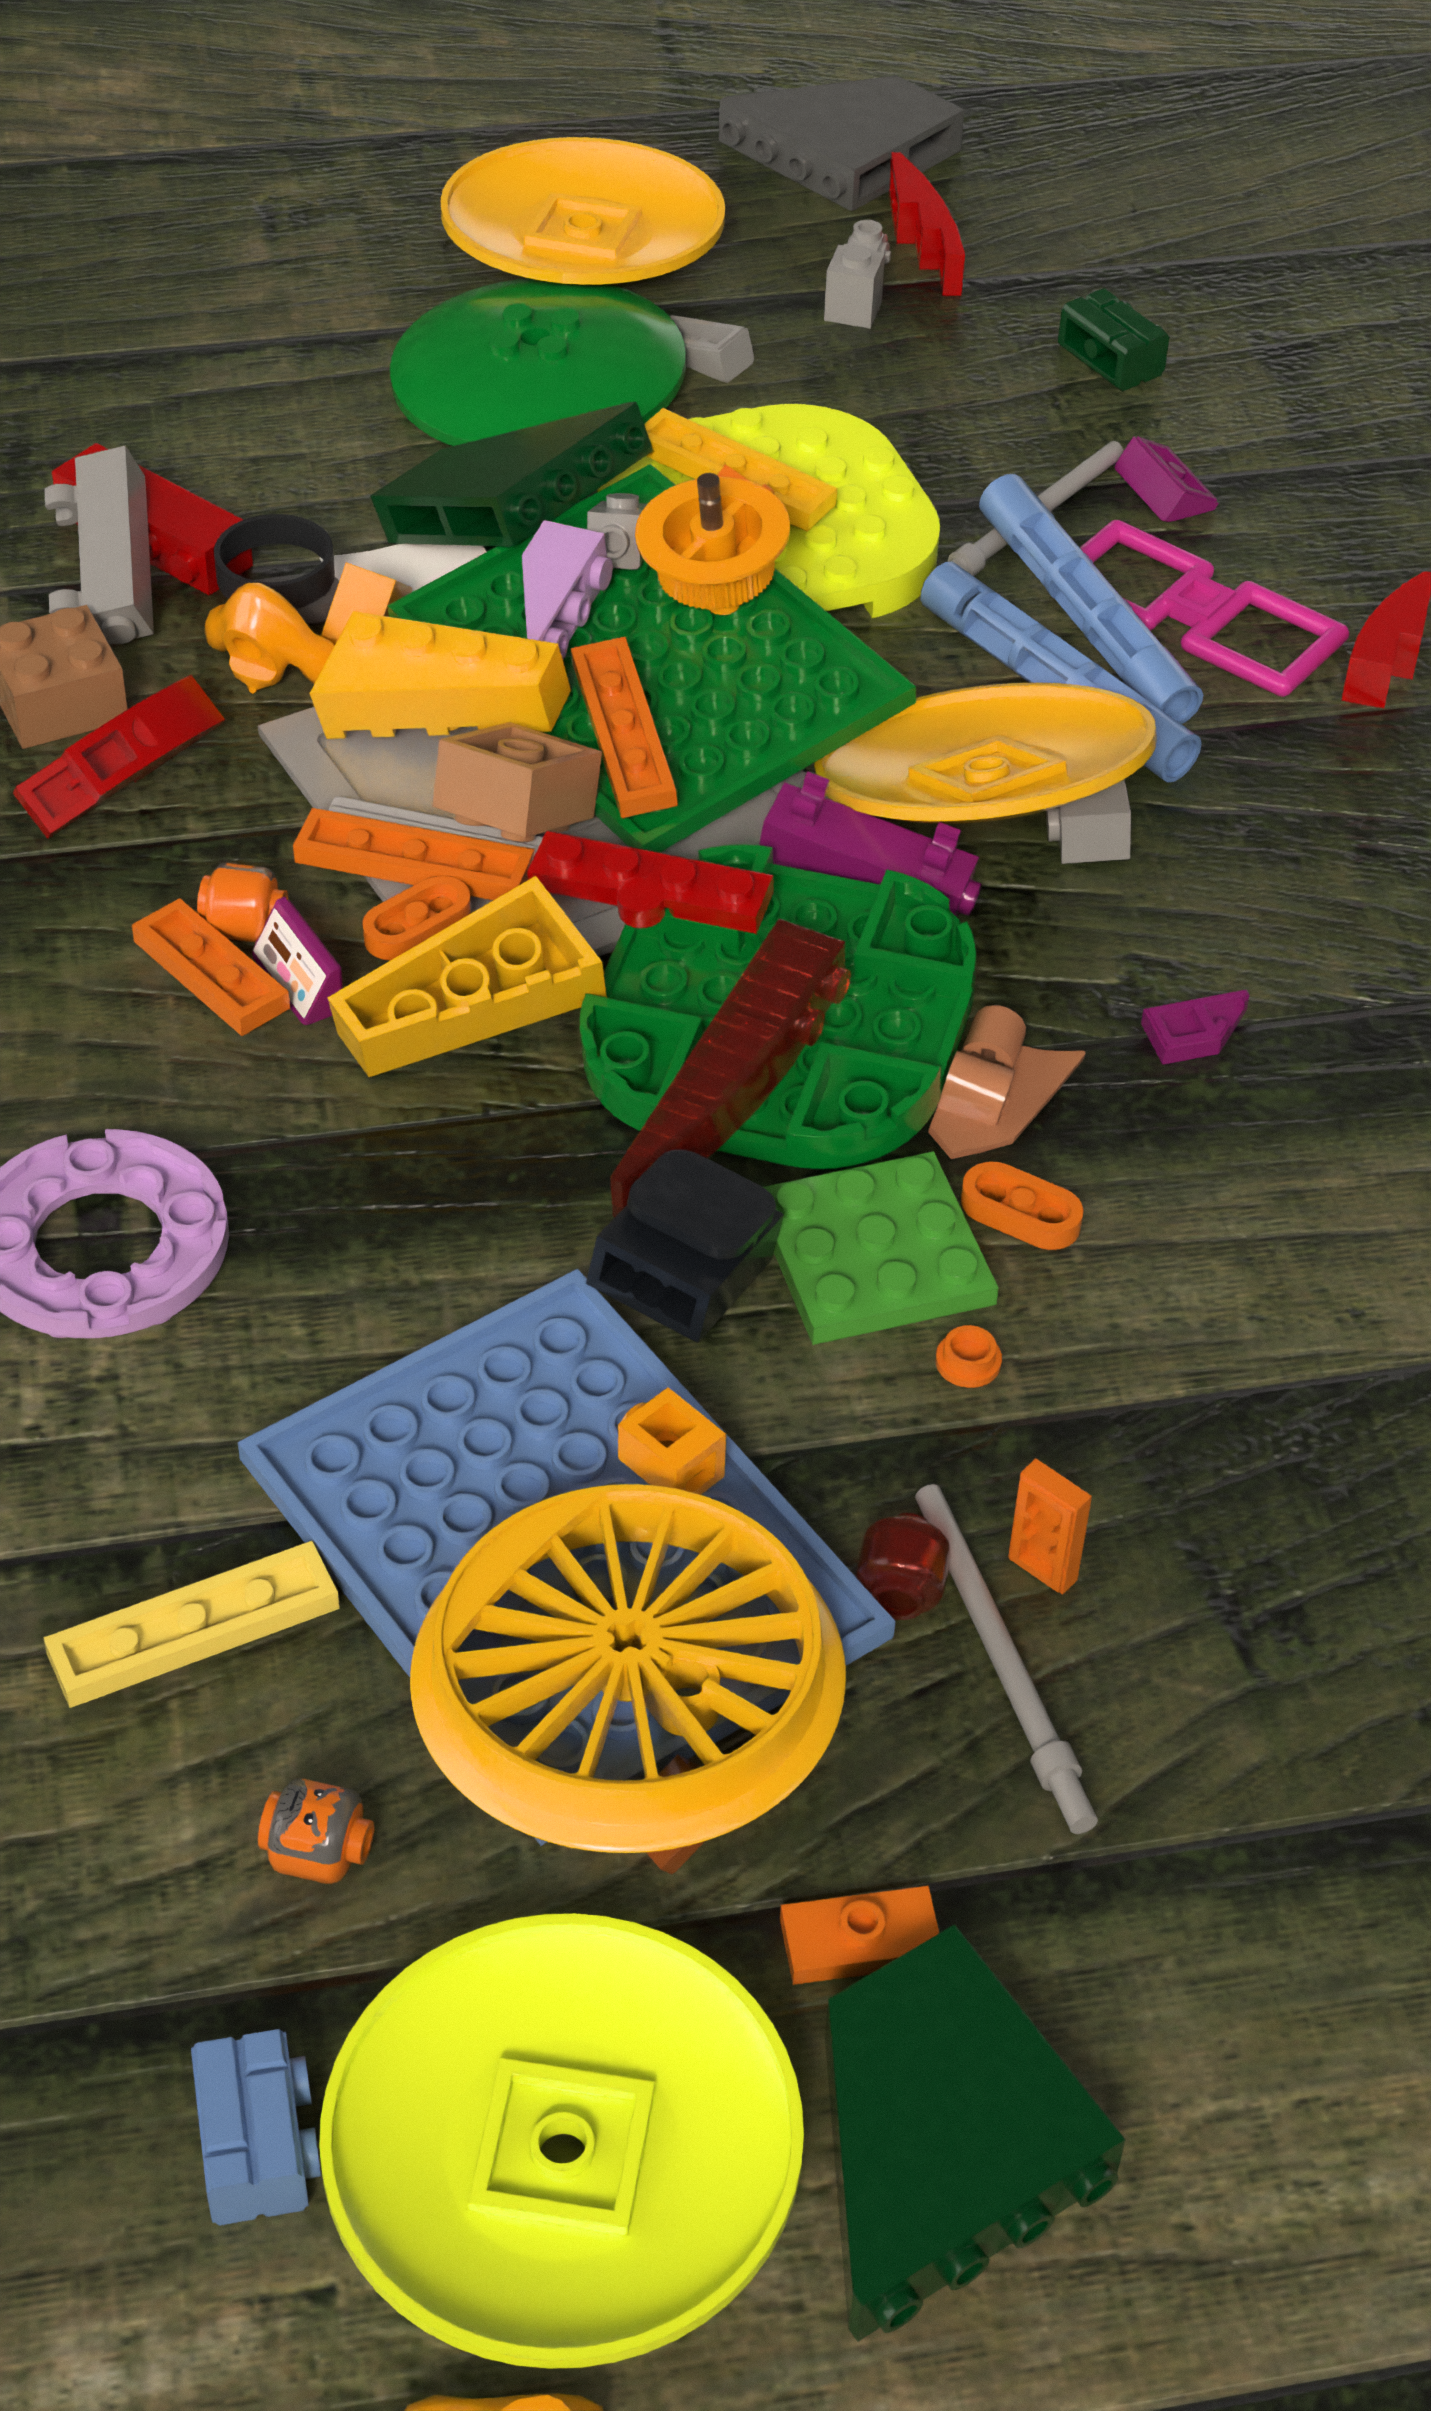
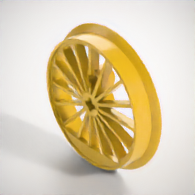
[410,1484,846,1853]

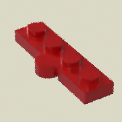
[527,831,774,934]

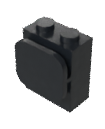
[586,1150,784,1343]

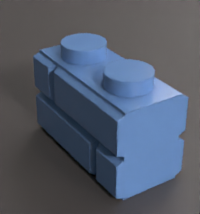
[191,2029,321,2226]

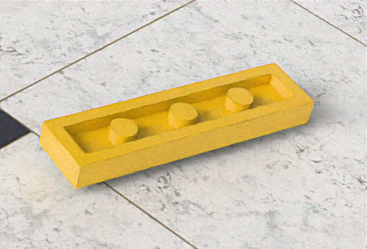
[644,408,838,532]

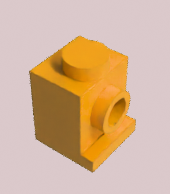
[618,1387,726,1495]

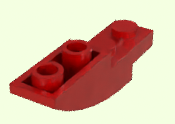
[13,675,225,839]

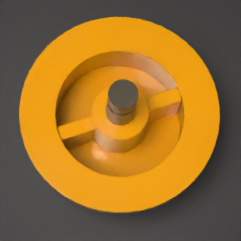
[635,473,790,615]

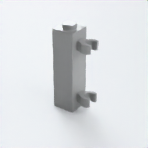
[44,445,154,645]

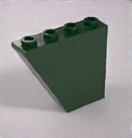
[370,402,653,547]
[825,1924,1126,2342]

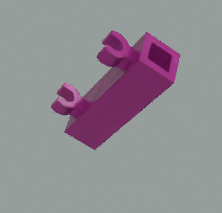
[759,771,982,918]

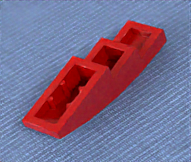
[888,152,965,296]

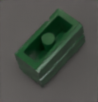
[1058,288,1170,392]

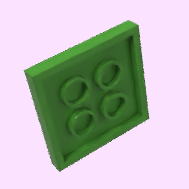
[763,1151,999,1345]

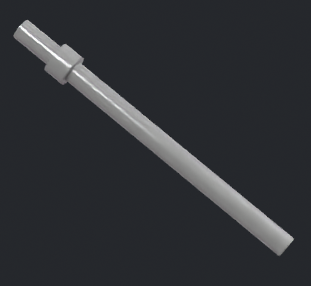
[948,441,1124,576]
[915,1484,1098,1834]

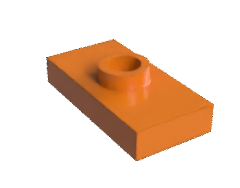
[1008,1458,1092,1595]
[780,1886,939,1985]

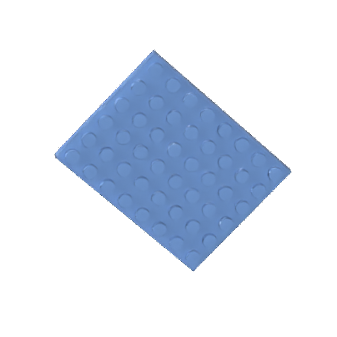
[238,1269,895,1846]

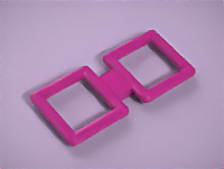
[1080,520,1349,697]

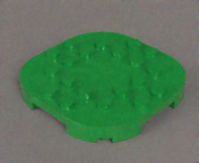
[580,844,976,1169]

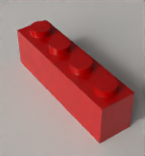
[52,443,253,596]

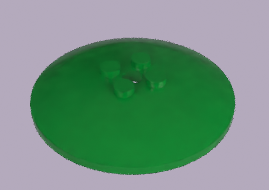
[390,278,686,446]

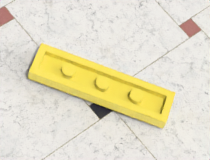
[43,1541,340,1708]

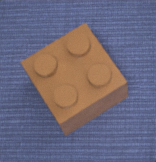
[0,605,128,749]
[432,722,602,842]

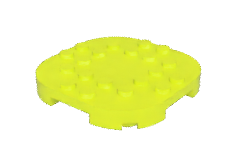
[597,404,940,618]

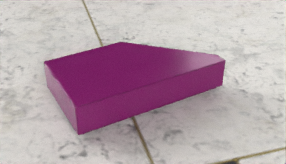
[1141,989,1250,1065]

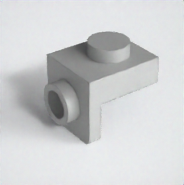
[587,493,647,569]

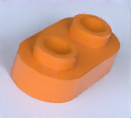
[363,876,471,961]
[961,1162,1083,1250]

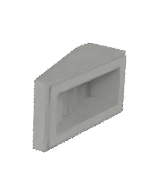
[670,315,754,383]

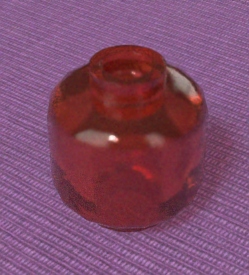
[855,1513,951,1620]

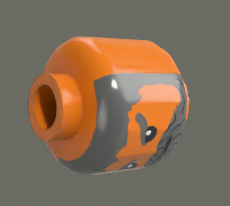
[197,863,288,942]
[258,1778,374,1884]

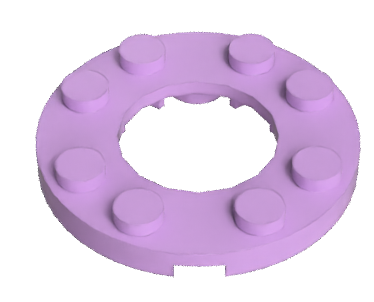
[0,1129,229,1338]

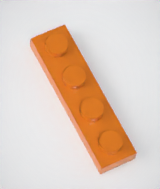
[571,637,678,818]
[293,808,535,900]

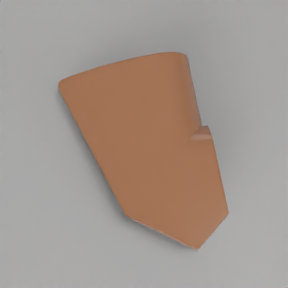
[928,1005,1086,1159]

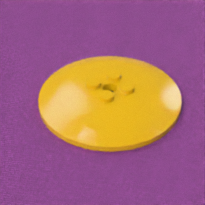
[441,137,725,285]
[814,683,1157,824]

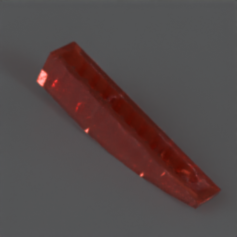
[610,919,851,1218]

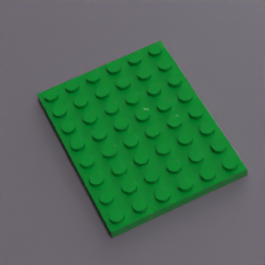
[387,464,916,853]

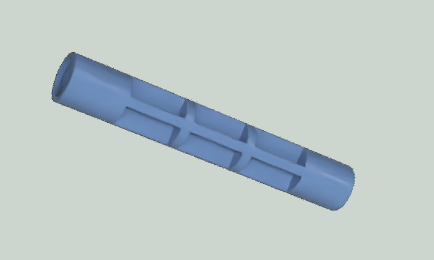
[979,474,1203,724]
[920,562,1202,783]

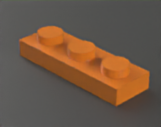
[132,898,290,1036]

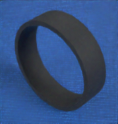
[214,514,335,609]

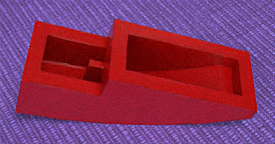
[1341,571,1431,709]

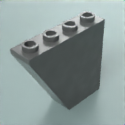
[719,75,965,211]

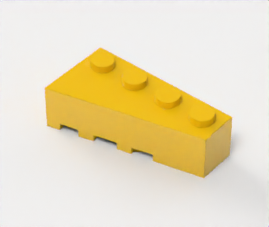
[309,611,571,739]
[327,876,607,1077]

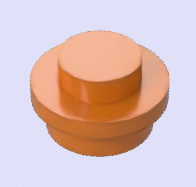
[935,1325,1002,1388]

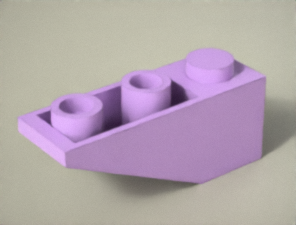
[522,520,613,659]

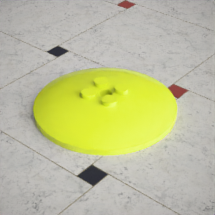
[319,1913,804,2369]

